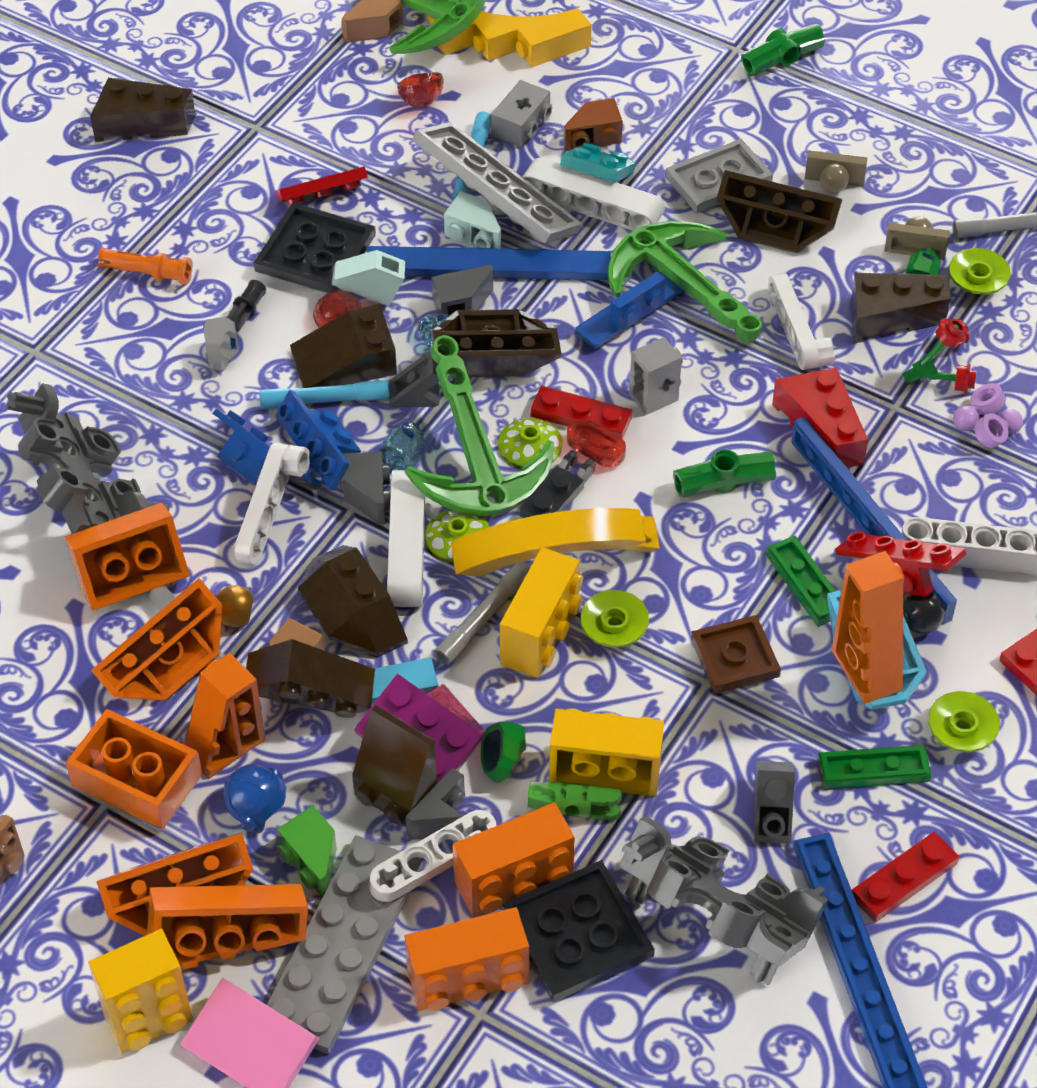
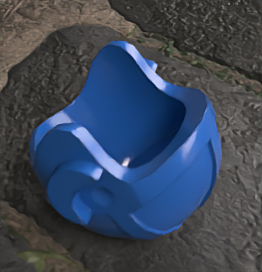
[224,765,287,833]

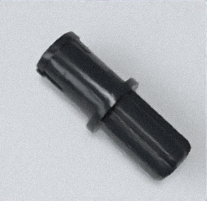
[227,280,267,332]

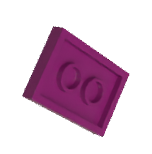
[354,673,484,783]

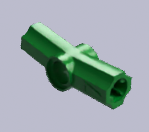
[741,24,825,76]
[673,449,776,498]

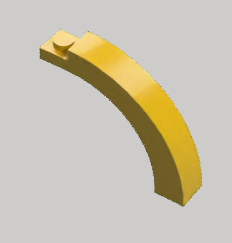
[451,508,660,577]

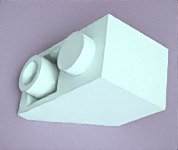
[444,191,501,249]
[332,250,405,306]

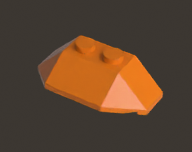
[91,578,222,700]
[96,833,253,936]

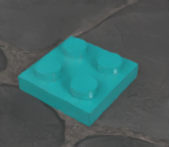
[560,143,636,183]

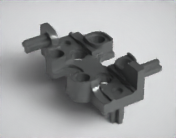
[6,383,169,550]
[619,816,828,985]

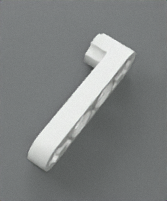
[768,273,835,370]
[234,442,310,564]
[369,810,496,902]

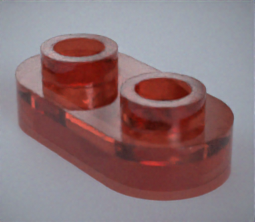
[567,419,626,467]

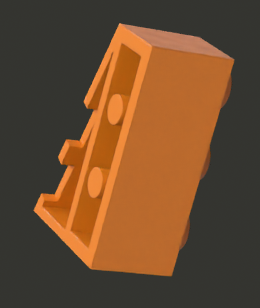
[185,652,266,779]

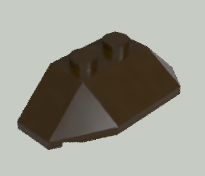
[716,170,842,254]
[431,309,562,377]
[298,545,408,658]

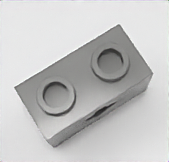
[491,80,553,148]
[629,337,683,415]

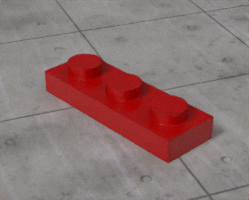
[274,166,368,206]
[530,385,632,441]
[852,831,960,923]

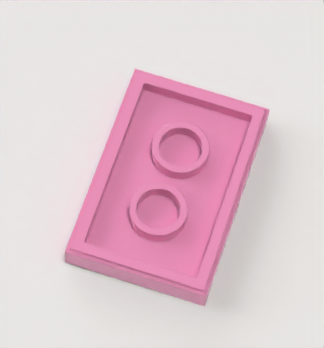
[180,977,320,1088]

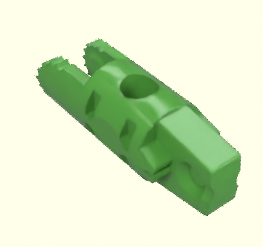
[527,781,622,820]

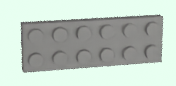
[412,122,582,244]
[267,835,423,1055]

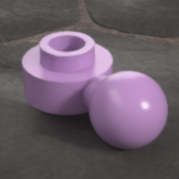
[953,383,1006,431]
[975,409,1023,448]

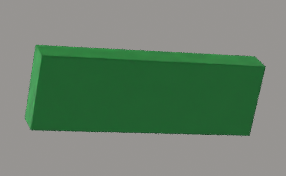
[765,535,836,627]
[817,745,931,790]

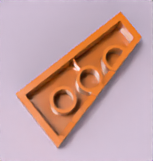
[831,551,904,704]
[147,884,308,970]

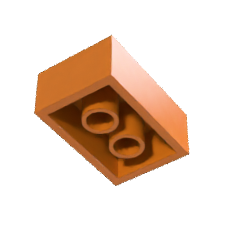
[65,503,190,611]
[65,709,203,830]
[453,802,575,917]
[404,907,529,1012]

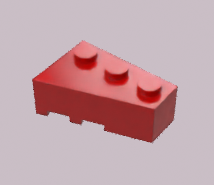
[772,368,868,468]

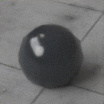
[903,593,945,633]

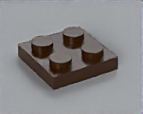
[691,615,781,694]

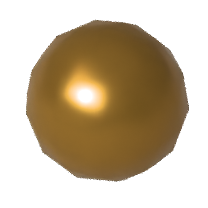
[216,585,253,628]

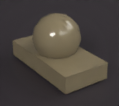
[804,150,868,193]
[884,216,950,260]

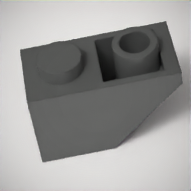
[432,265,493,323]
[343,452,391,524]
[754,761,795,844]

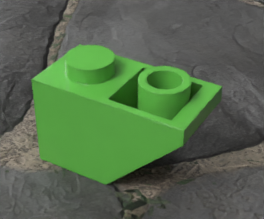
[276,806,337,898]

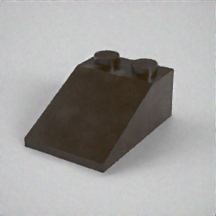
[290,304,397,388]
[352,704,437,827]

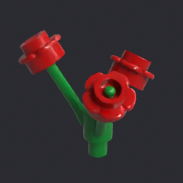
[902,318,976,395]

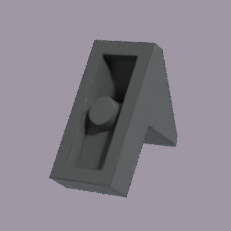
[389,351,439,408]
[406,768,465,839]

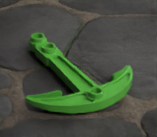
[389,0,486,54]
[608,221,762,343]
[404,335,554,516]

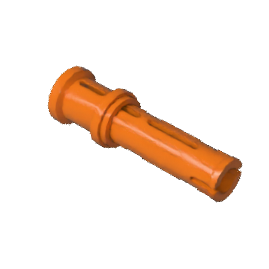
[98,247,193,285]

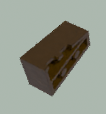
[90,77,196,142]
[851,272,951,344]
[246,639,375,718]

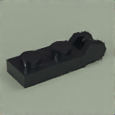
[520,450,596,518]

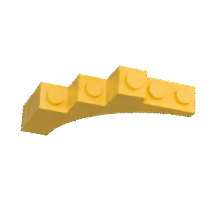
[427,8,592,68]

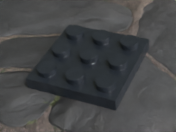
[254,203,376,296]
[502,860,655,1002]

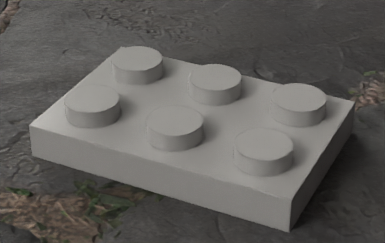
[665,138,773,213]

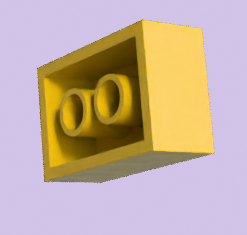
[500,547,583,678]
[549,708,664,797]
[88,929,193,1053]

